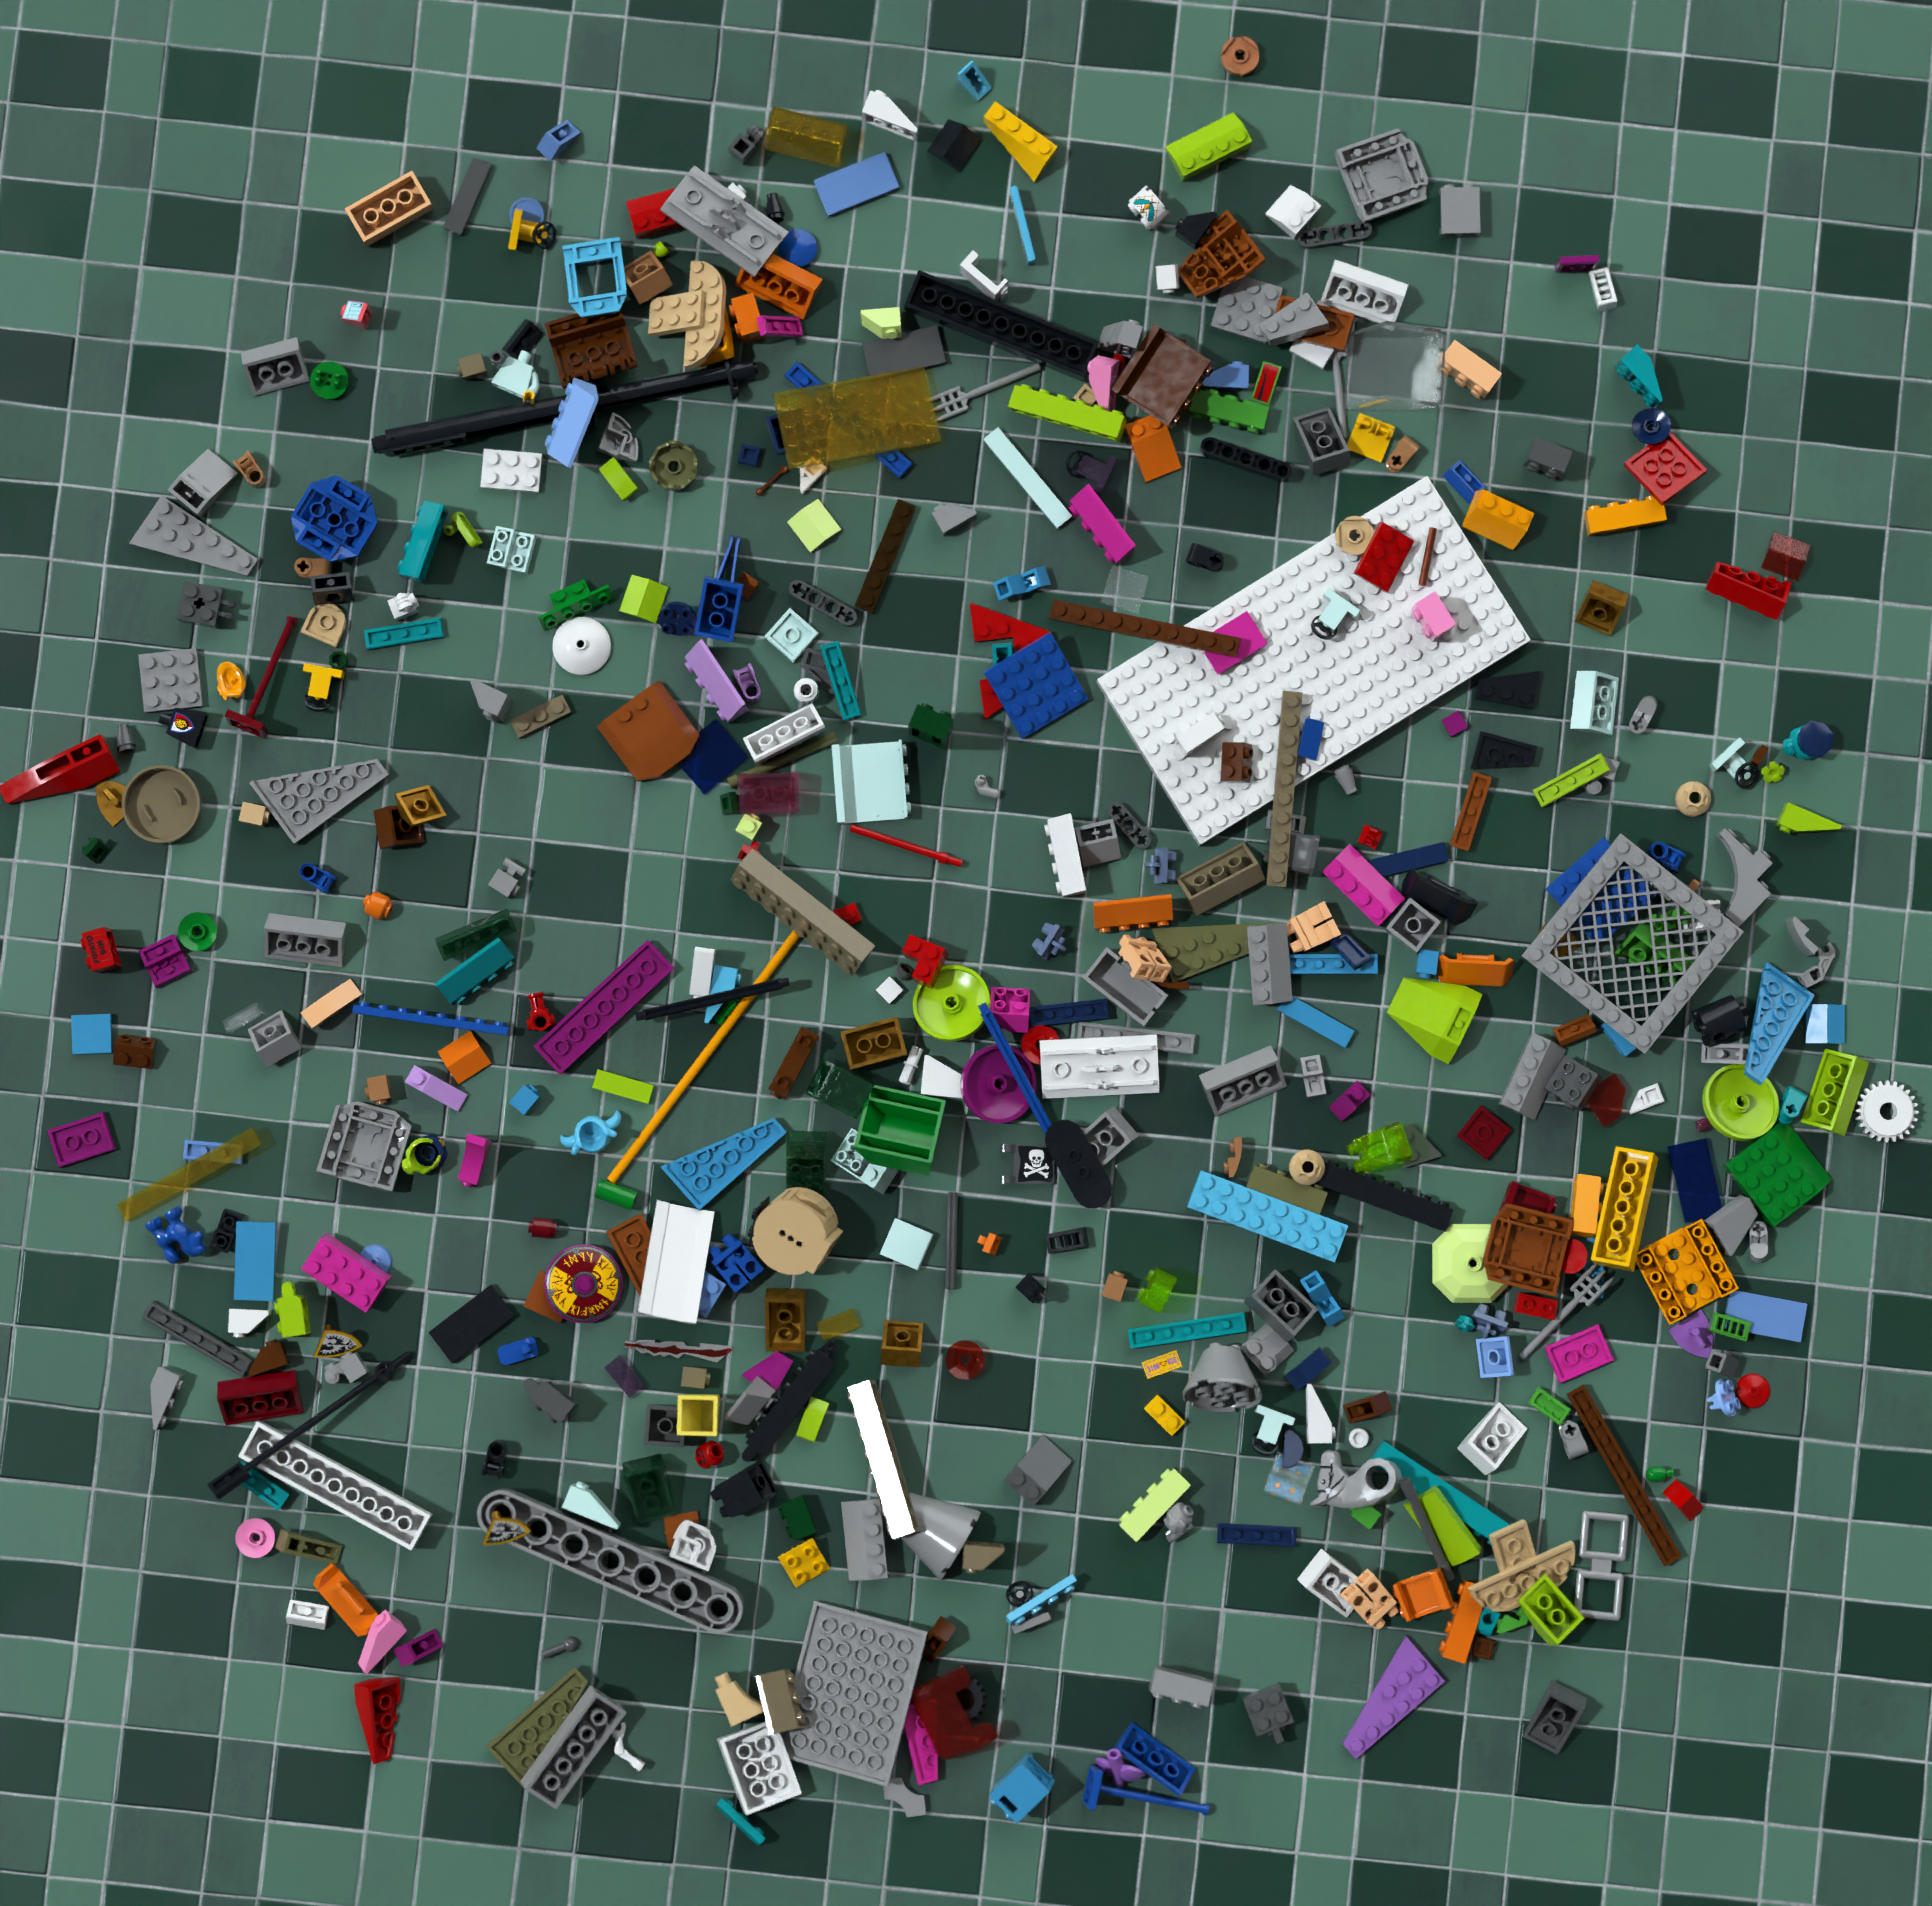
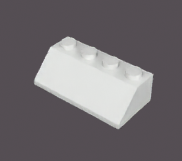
[1321,260,1408,328]
[743,703,826,765]
[1044,813,1086,897]

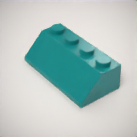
[397,501,448,584]
[434,937,516,1005]

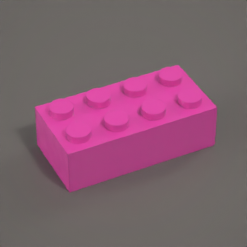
[301,1233,392,1313]

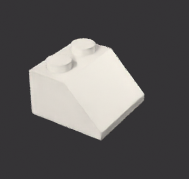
[1265,185,1321,239]

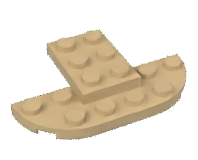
[648,261,726,370]
[1467,1519,1575,1612]

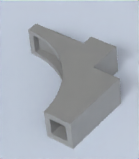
[1716,828,1772,927]

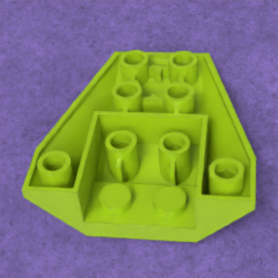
[1386,977,1482,1064]

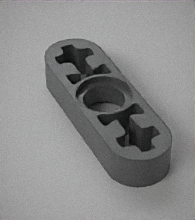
[1108,802,1151,850]

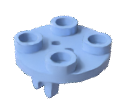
[1707,1378,1741,1417]

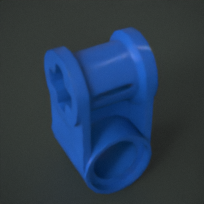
[1647,842,1687,873]
[299,863,338,895]

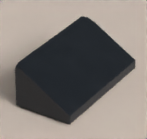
[502,319,543,360]

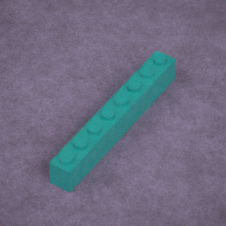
[1370,1440,1510,1546]

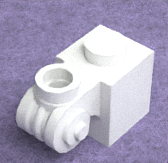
[388,592,419,621]

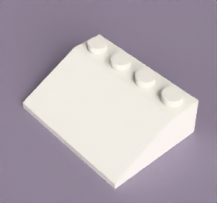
[717,1721,802,1815]

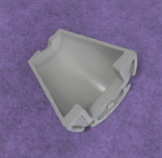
[901,1493,981,1580]

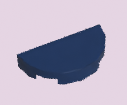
[1282,1429,1304,1469]

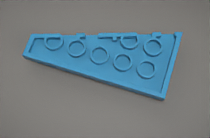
[1744,962,1815,1086]

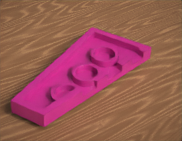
[904,1697,938,1785]

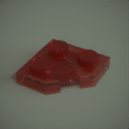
[1587,1073,1626,1127]

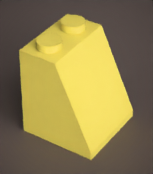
[677,1394,720,1436]

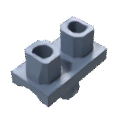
[1144,847,1176,884]
[1031,923,1066,960]
[1470,1303,1508,1338]

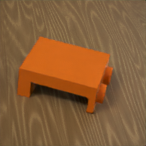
[1392,1567,1454,1622]

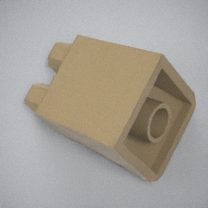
[715,1672,764,1727]

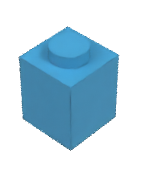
[1415,949,1439,979]
[509,1084,541,1116]

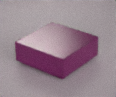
[1441,710,1468,737]

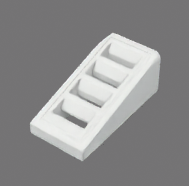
[1589,267,1617,312]

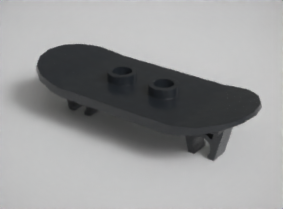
[1045,1120,1112,1209]

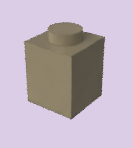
[456,353,488,381]
[681,1366,711,1389]

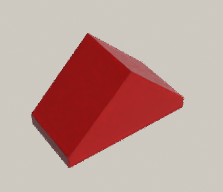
[1662,1479,1704,1521]

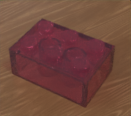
[737,771,799,814]

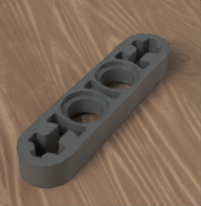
[1297,221,1372,249]
[789,580,857,627]

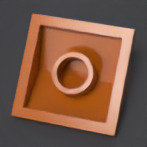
[438,1030,492,1084]

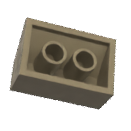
[962,1541,1004,1573]
[756,1669,805,1735]

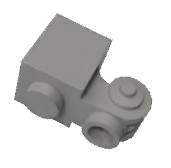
[1581,754,1619,795]
[324,1351,369,1384]

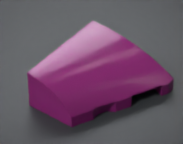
[742,1351,794,1395]

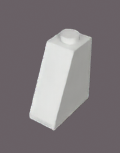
[1174,712,1225,757]
[689,947,716,998]
[921,1055,963,1099]

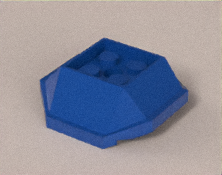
[291,475,379,562]

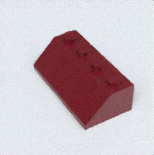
[217,1370,303,1425]

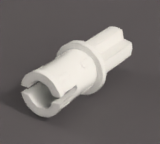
[899,1045,924,1085]

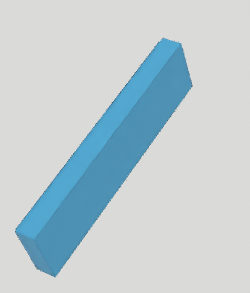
[1277,996,1354,1048]

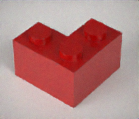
[902,934,948,989]

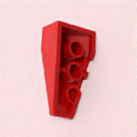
[354,1677,401,1764]

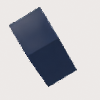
[1285,1347,1332,1391]

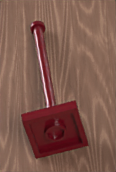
[225,616,298,739]

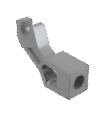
[1797,943,1835,989]

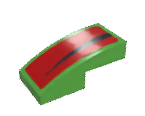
[1251,360,1282,405]

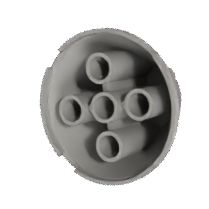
[1183,1343,1262,1413]

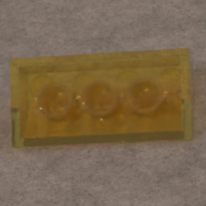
[764,106,848,167]

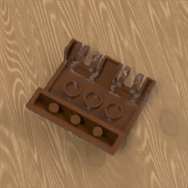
[544,309,638,389]

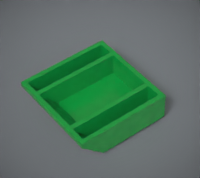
[854,1084,946,1176]
[1722,1122,1832,1227]

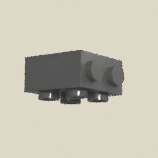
[1545,1055,1601,1112]

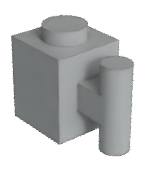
[488,858,526,899]

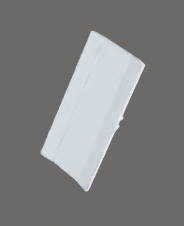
[1039,1034,1159,1099]
[638,1200,714,1324]

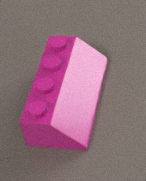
[1069,484,1136,565]
[1322,844,1405,927]

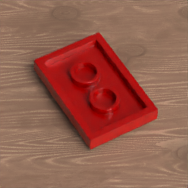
[1353,522,1414,592]

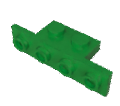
[538,579,614,631]

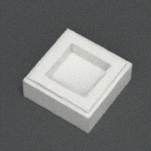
[876,976,903,1004]

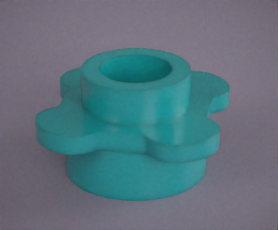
[1454,1315,1475,1332]

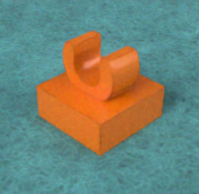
[977,1233,1002,1256]

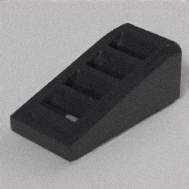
[1045,1227,1089,1254]

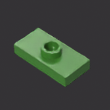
[1527,1387,1571,1426]

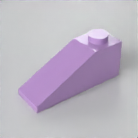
[405,1065,468,1111]

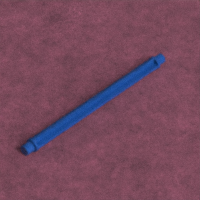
[978,1003,1052,1134]

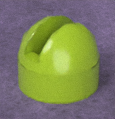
[653,241,670,258]

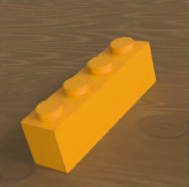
[1584,496,1667,536]

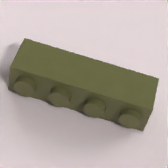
[1245,1163,1328,1215]

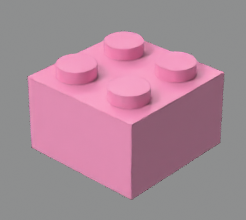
[1411,591,1456,641]

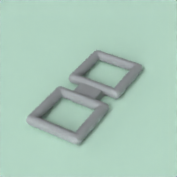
[1574,1511,1629,1621]

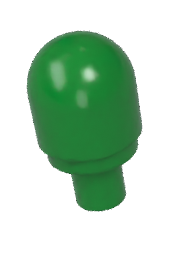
[1646,1466,1674,1482]

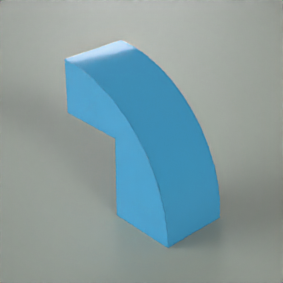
[993,566,1051,601]
[1300,1270,1345,1328]

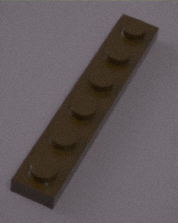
[855,499,916,614]

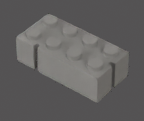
[1082,947,1168,1027]

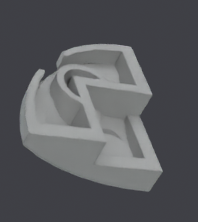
[597,412,638,462]

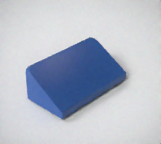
[1443,460,1486,503]
[1297,718,1324,761]

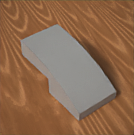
[1300,1055,1326,1099]

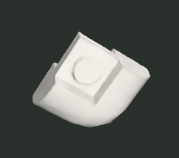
[669,1520,716,1571]

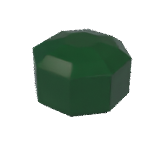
[329,651,348,670]

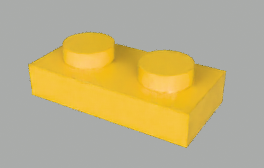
[1144,1395,1185,1436]

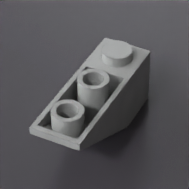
[150,1366,184,1431]

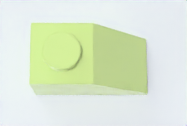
[861,307,902,339]

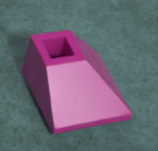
[990,987,1030,1033]

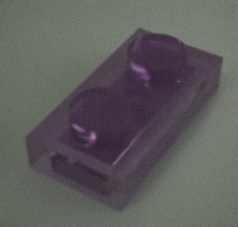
[605,1355,644,1398]

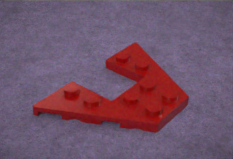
[970,603,1052,719]

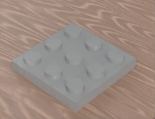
[1210,276,1283,344]
[138,648,204,713]

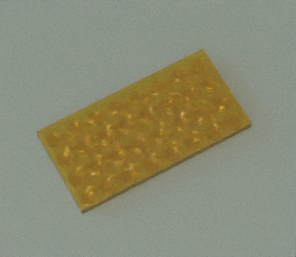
[773,366,941,470]

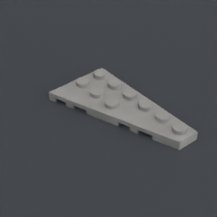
[129,495,259,576]

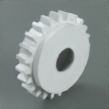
[1855,1080,1918,1143]

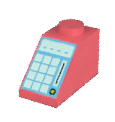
[340,300,372,330]

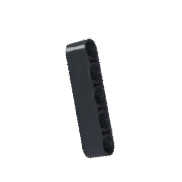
[1200,437,1292,482]

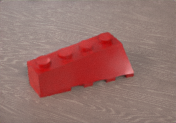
[1705,562,1791,620]

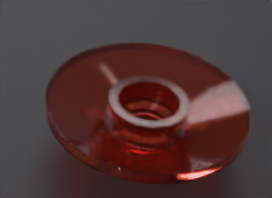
[945,1340,985,1380]

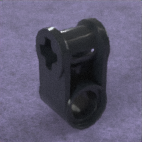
[1185,543,1224,572]
[482,1440,507,1479]

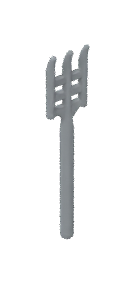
[1330,345,1348,439]
[926,363,1041,423]
[1519,1264,1614,1360]

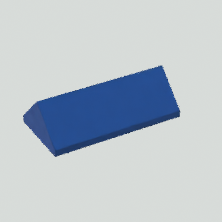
[1114,1722,1196,1796]

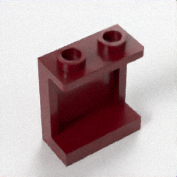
[1499,1181,1557,1214]

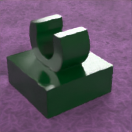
[720,792,744,815]
[82,837,109,864]

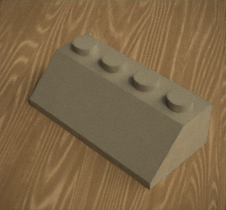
[1175,842,1265,916]

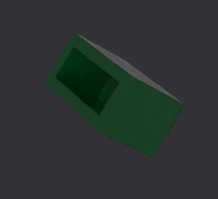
[779,1495,817,1541]

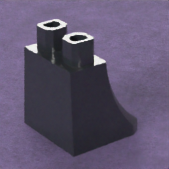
[710,1461,778,1518]

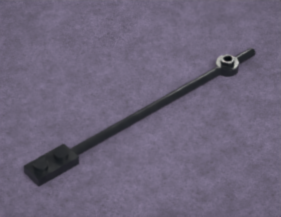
[207,1351,411,1500]

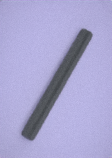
[945,1192,958,1289]

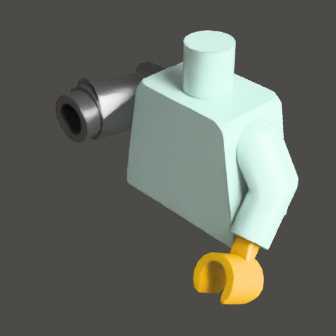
[490,350,539,405]

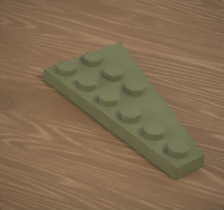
[1151,922,1275,982]
[486,1666,588,1788]

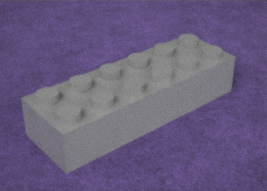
[520,1685,627,1809]

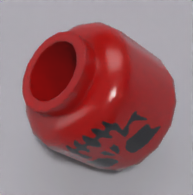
[695,1441,724,1469]

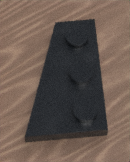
[1470,731,1537,769]

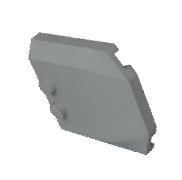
[1335,128,1428,223]
[316,1101,412,1193]

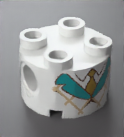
[1128,185,1171,230]

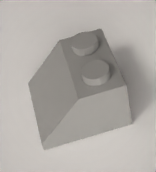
[248,1010,301,1067]
[724,1376,776,1425]

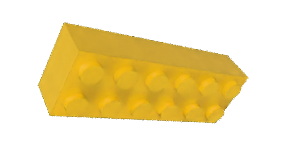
[1591,1146,1658,1272]

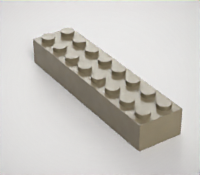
[730,849,875,977]

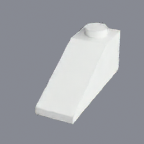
[1306,1383,1335,1443]

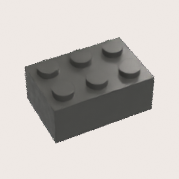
[1244,1269,1318,1342]

